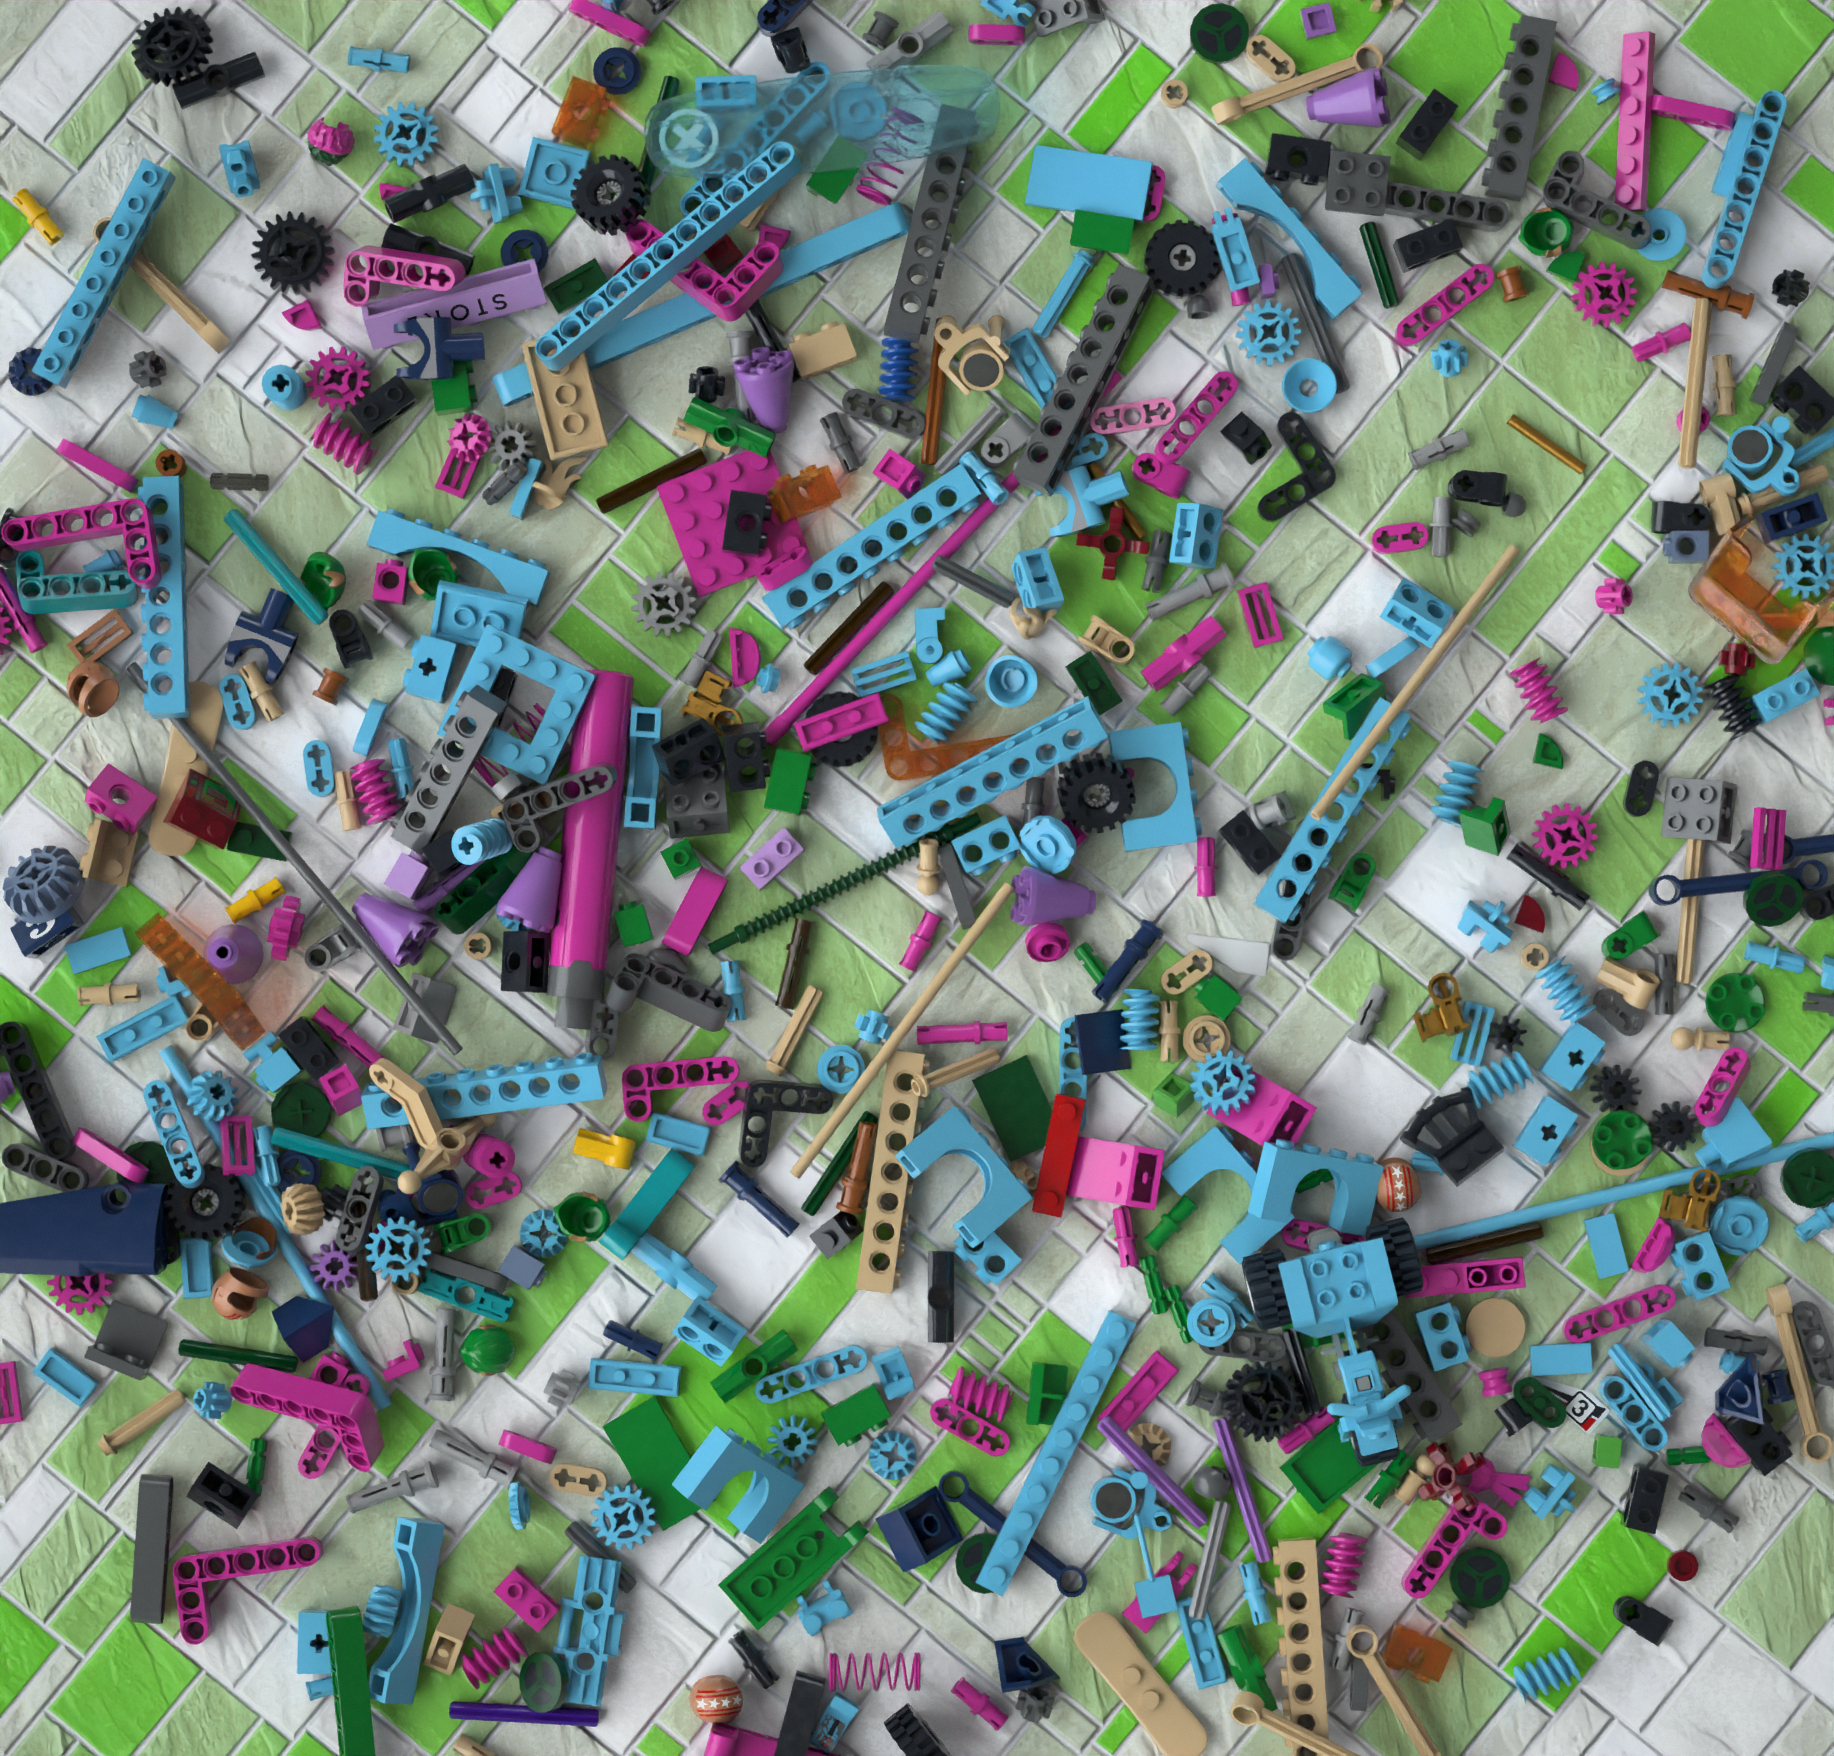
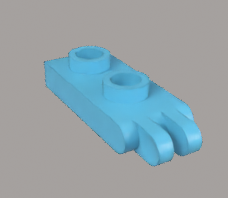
[1210,207,1260,292]

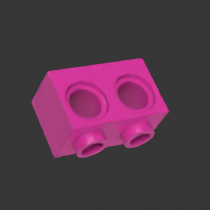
[493,1566,561,1633]

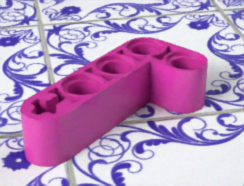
[343,245,466,307]
[622,1056,740,1122]
[1401,1497,1507,1598]

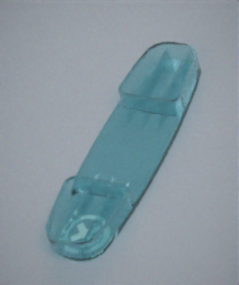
[644,65,1000,178]

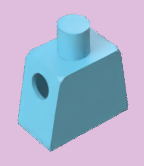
[1695,1097,1773,1170]

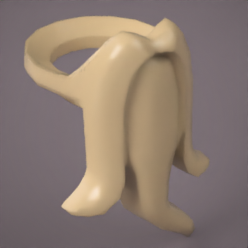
[532,456,587,511]
[1009,596,1057,640]

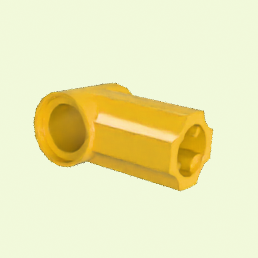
[573,1128,637,1170]

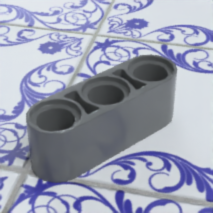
[2,1143,90,1192]

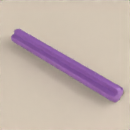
[1097,1416,1208,1529]
[1213,1417,1273,1563]

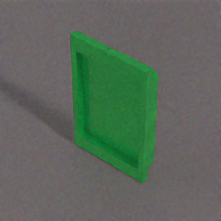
[1279,1416,1378,1514]

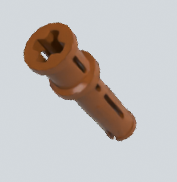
[1662,270,1755,319]
[836,1121,878,1214]

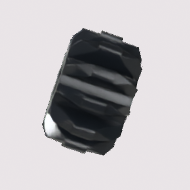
[1589,1065,1642,1113]
[1648,1101,1700,1152]

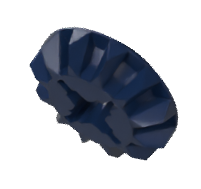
[593,47,641,96]
[500,230,549,272]
[7,348,53,396]
[277,1149,322,1192]

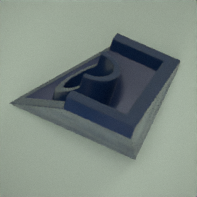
[271,1296,334,1363]
[1715,1352,1764,1425]
[994,1637,1060,1693]

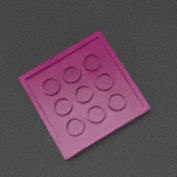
[657,450,810,598]

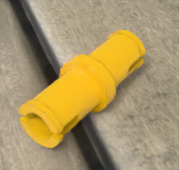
[12,188,64,246]
[224,876,286,924]

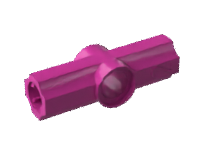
[1140,616,1227,692]

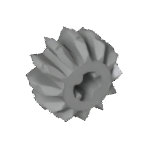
[486,421,537,471]

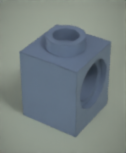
[1663,531,1709,564]
[498,1244,547,1290]

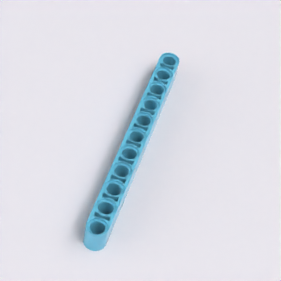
[535,141,801,371]

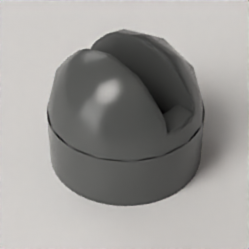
[1187,295,1212,319]
[1502,492,1526,517]

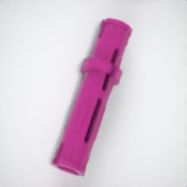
[0,567,48,653]
[311,1005,386,1068]
[917,1021,1008,1045]

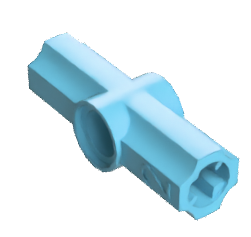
[630,1231,718,1301]

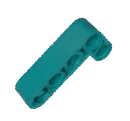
[16,550,138,614]
[599,1148,696,1261]

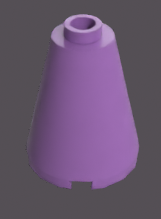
[203,924,264,984]

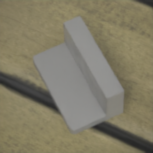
[393,972,456,1044]

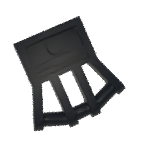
[1400,1086,1504,1187]

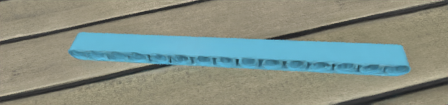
[492,202,910,407]

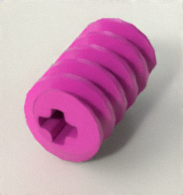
[311,412,378,475]
[1509,657,1568,724]
[350,759,402,826]
[463,1133,515,1178]
[947,1366,1014,1423]
[1319,1531,1368,1598]
[461,1627,529,1689]

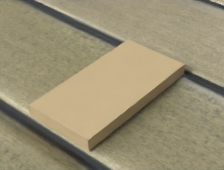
[521,329,609,461]

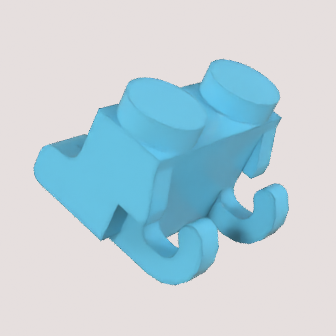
[796,1579,854,1637]

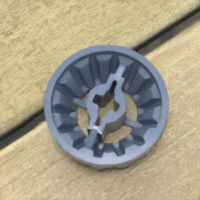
[2,846,85,924]

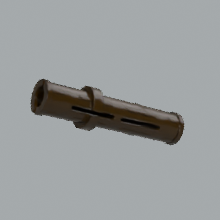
[775,918,814,1010]

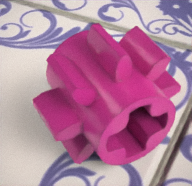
[1595,578,1633,615]

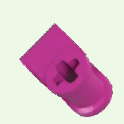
[1131,453,1191,499]

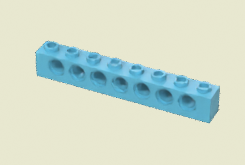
[32,158,176,389]
[762,464,981,630]
[138,476,190,719]
[877,696,1108,849]
[1252,697,1412,923]
[361,1053,608,1129]

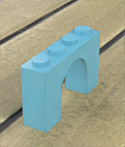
[1108,722,1202,852]
[895,1105,1032,1248]
[1161,1126,1295,1265]
[1248,1139,1384,1236]
[672,1426,804,1544]

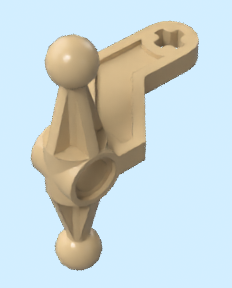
[369,1058,498,1194]

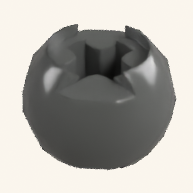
[1193,1464,1231,1501]

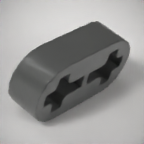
[1593,989,1644,1036]
[1350,1654,1369,1711]

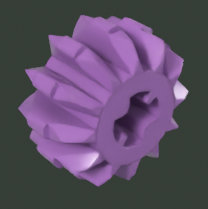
[310,1240,358,1292]

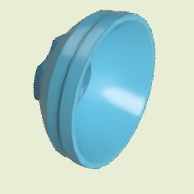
[1282,358,1337,413]

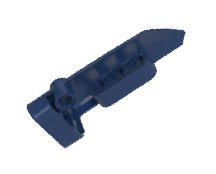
[0,1180,169,1276]

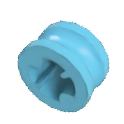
[1590,78,1621,105]

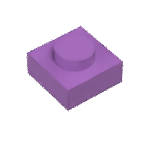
[1300,2,1337,40]
[1257,264,1279,300]

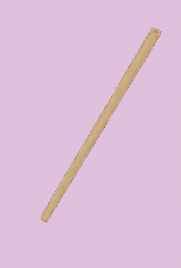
[1310,545,1519,821]
[790,882,1014,1179]

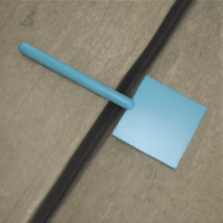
[1134,1514,1178,1619]

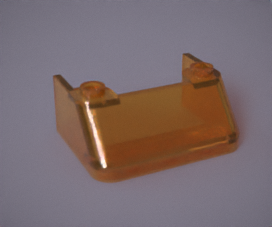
[1688,515,1834,664]

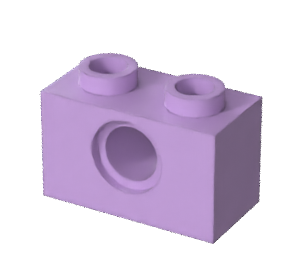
[739,827,805,891]
[384,851,434,900]

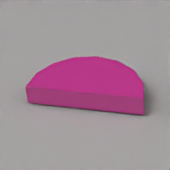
[729,628,761,688]
[1630,1216,1675,1273]
[1701,1413,1752,1468]

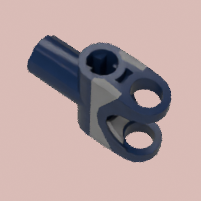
[394,317,485,381]
[225,588,299,684]

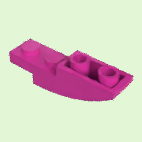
[1406,1257,1526,1298]

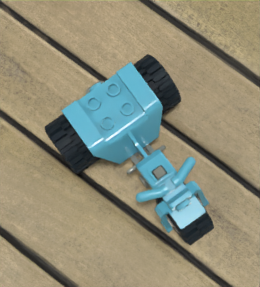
[1242,1217,1423,1468]

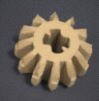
[280,1183,325,1235]

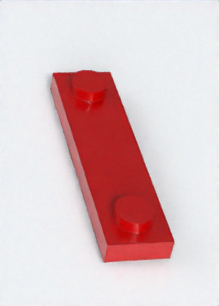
[1032,1093,1086,1218]

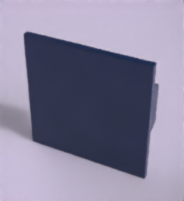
[1074,1009,1131,1075]

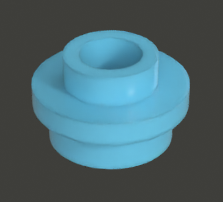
[757,663,780,693]

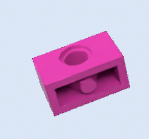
[84,763,158,835]

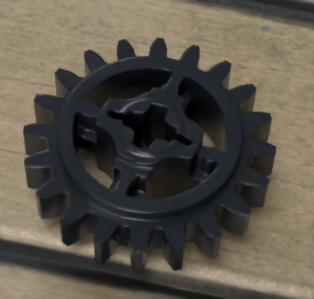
[131,7,214,87]
[251,211,335,296]

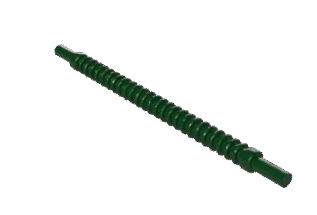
[708,812,982,955]

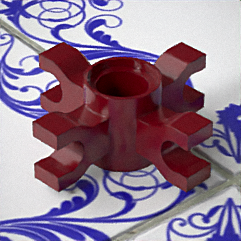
[1076,507,1150,580]
[1417,1442,1487,1511]

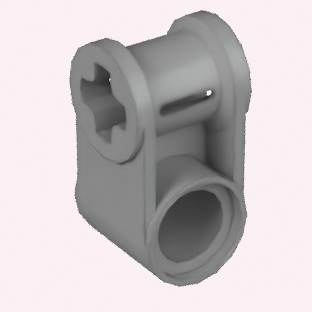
[981,413,1032,468]
[1250,790,1296,830]
[304,924,362,972]

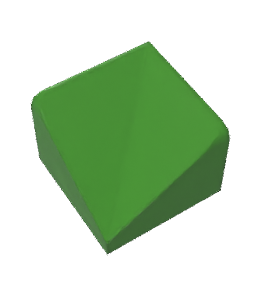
[1153,1072,1196,1118]
[1592,1434,1622,1469]

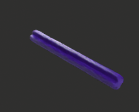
[449,1701,599,1727]

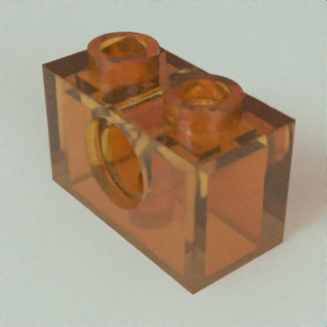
[551,76,611,150]
[767,464,842,525]
[1380,1621,1453,1684]

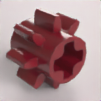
[1718,643,1756,676]

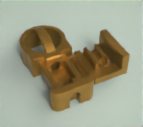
[681,670,743,737]
[1413,973,1471,1043]
[1659,1169,1721,1232]

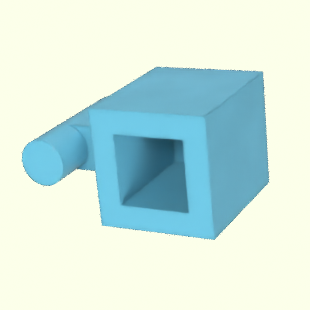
[243,1031,305,1093]

